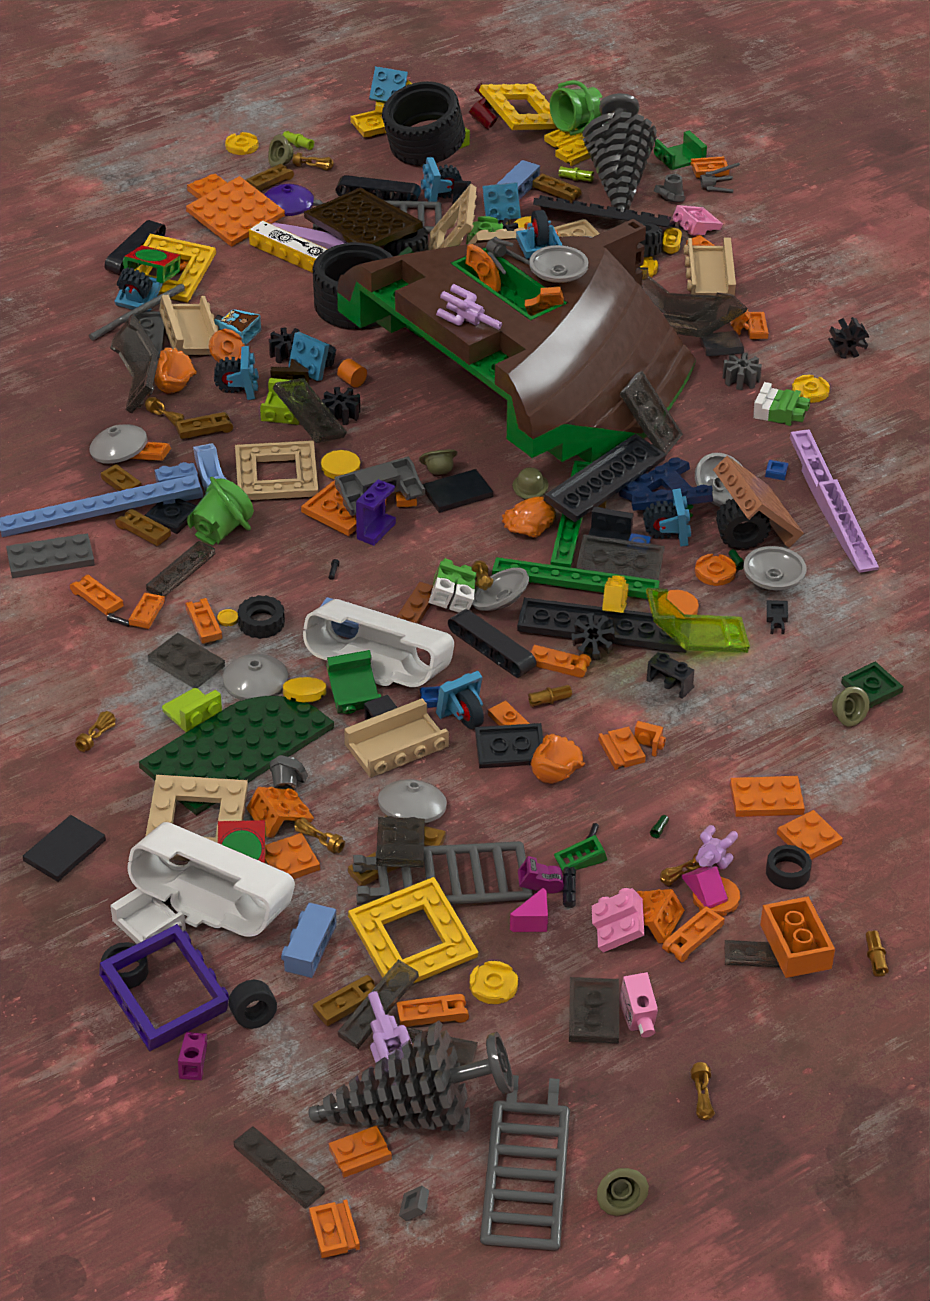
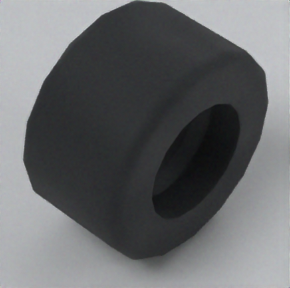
[228,979,277,1029]

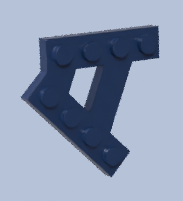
[619,457,713,511]

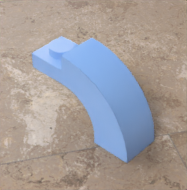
[193,443,227,493]

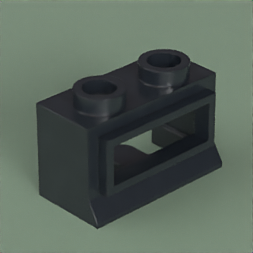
[646,652,695,699]

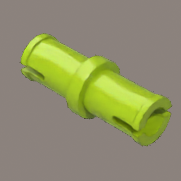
[283,131,315,150]
[559,166,594,182]

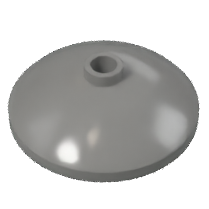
[529,245,588,283]
[89,424,147,463]
[695,453,742,507]
[743,546,806,591]
[472,568,529,611]
[223,654,288,700]
[378,779,447,824]

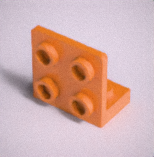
[246,787,314,838]
[637,889,685,943]

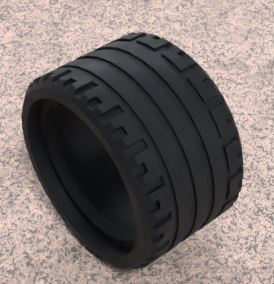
[382,81,466,166]
[313,242,393,329]

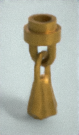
[292,152,334,170]
[145,397,184,427]
[471,560,494,590]
[75,711,116,752]
[294,817,345,853]
[660,853,709,886]
[690,1062,715,1120]

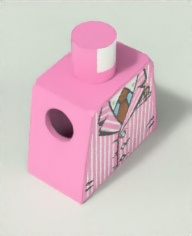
[619,972,658,1038]

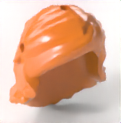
[154,347,197,394]
[502,497,556,538]
[531,734,585,784]

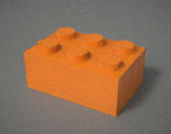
[760,896,835,978]

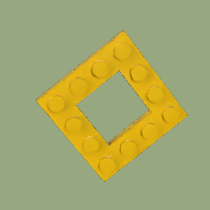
[479,84,558,130]
[134,234,216,303]
[348,877,479,993]

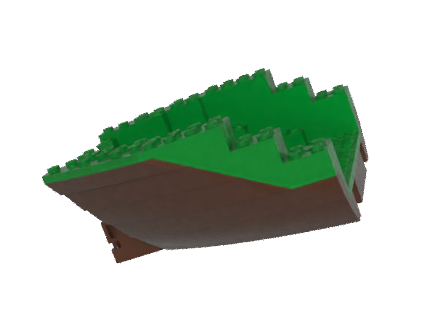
[337,219,696,462]

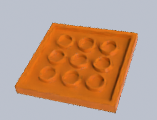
[186,176,285,247]

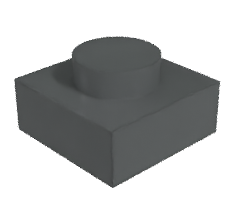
[399,1185,429,1221]

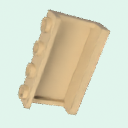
[684,238,736,299]
[159,295,218,355]
[344,698,449,778]

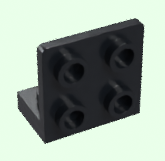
[584,507,634,557]

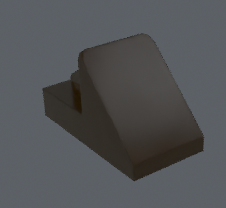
[270,359,309,387]

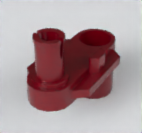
[469,83,498,130]

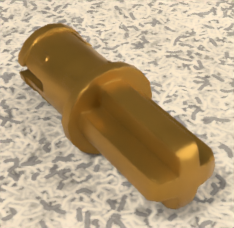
[528,685,572,707]
[866,930,889,977]

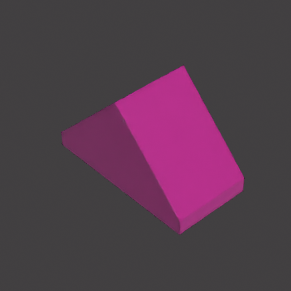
[682,866,728,908]
[510,888,548,932]

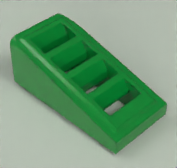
[554,835,607,872]

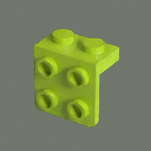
[162,688,222,732]

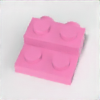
[672,205,723,236]
[592,888,644,953]

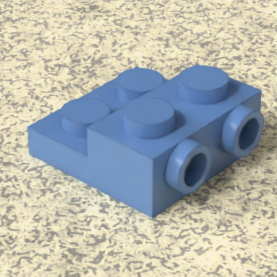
[155,462,203,504]

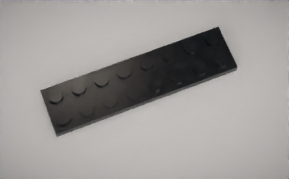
[533,195,676,228]
[543,434,666,522]
[517,597,692,653]

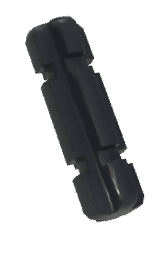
[563,867,576,907]

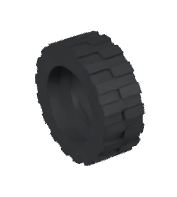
[237,595,285,639]

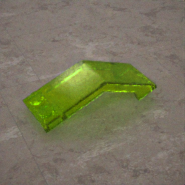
[646,588,750,653]

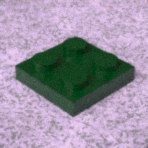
[841,661,904,708]

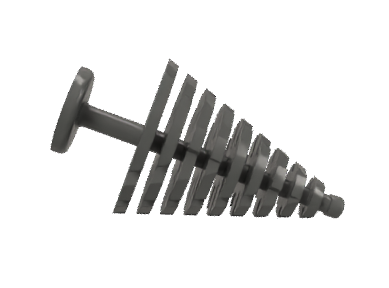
[582,93,657,212]
[308,1021,514,1133]

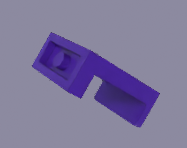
[356,479,396,546]

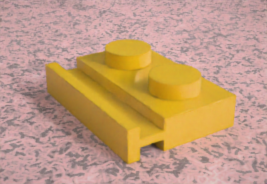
[544,129,585,149]
[555,139,591,166]

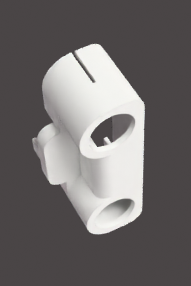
[303,599,454,687]
[128,822,295,937]

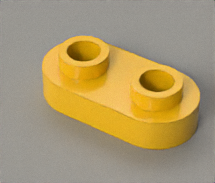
[662,228,682,254]

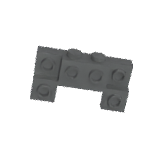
[335,456,425,516]

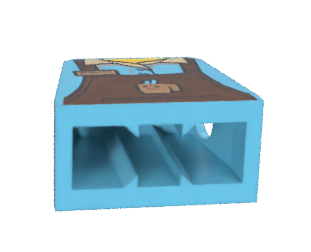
[214,309,261,345]

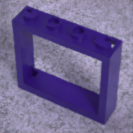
[99,924,229,1052]

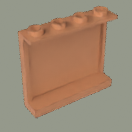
[713,456,804,548]

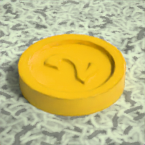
[217,609,238,626]

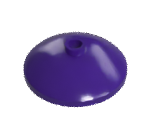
[264,184,314,216]

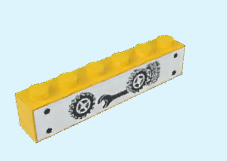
[249,220,327,273]

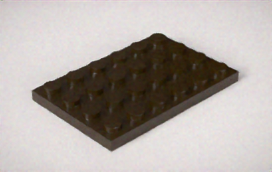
[304,188,423,247]

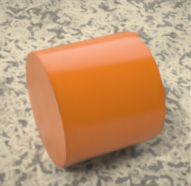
[337,359,367,388]

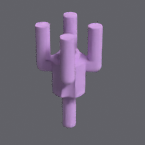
[436,284,502,330]
[695,825,738,869]
[368,991,412,1070]

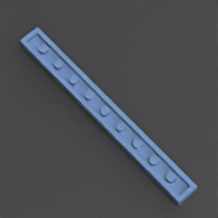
[0,474,201,537]

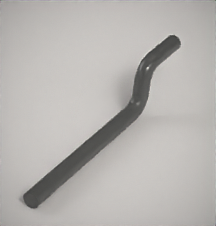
[89,284,185,341]

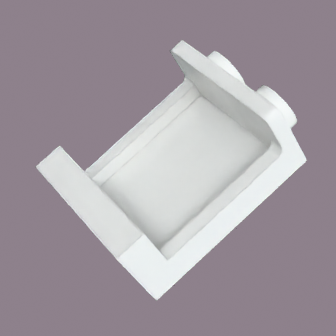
[110,888,186,944]

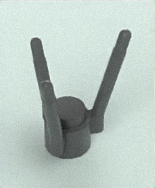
[700,163,740,193]
[486,237,529,275]

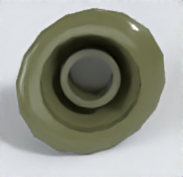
[268,134,294,167]
[419,449,457,475]
[512,467,549,499]
[832,686,869,727]
[597,1168,649,1216]

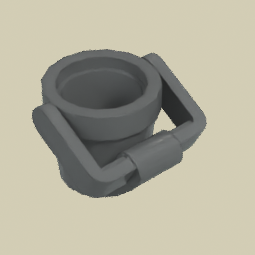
[654,174,685,202]
[270,755,308,790]

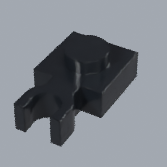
[766,600,788,634]

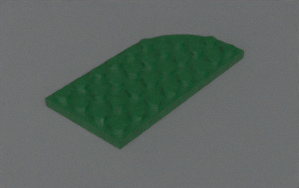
[139,696,334,816]

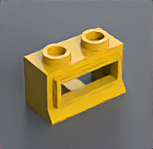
[602,575,629,613]

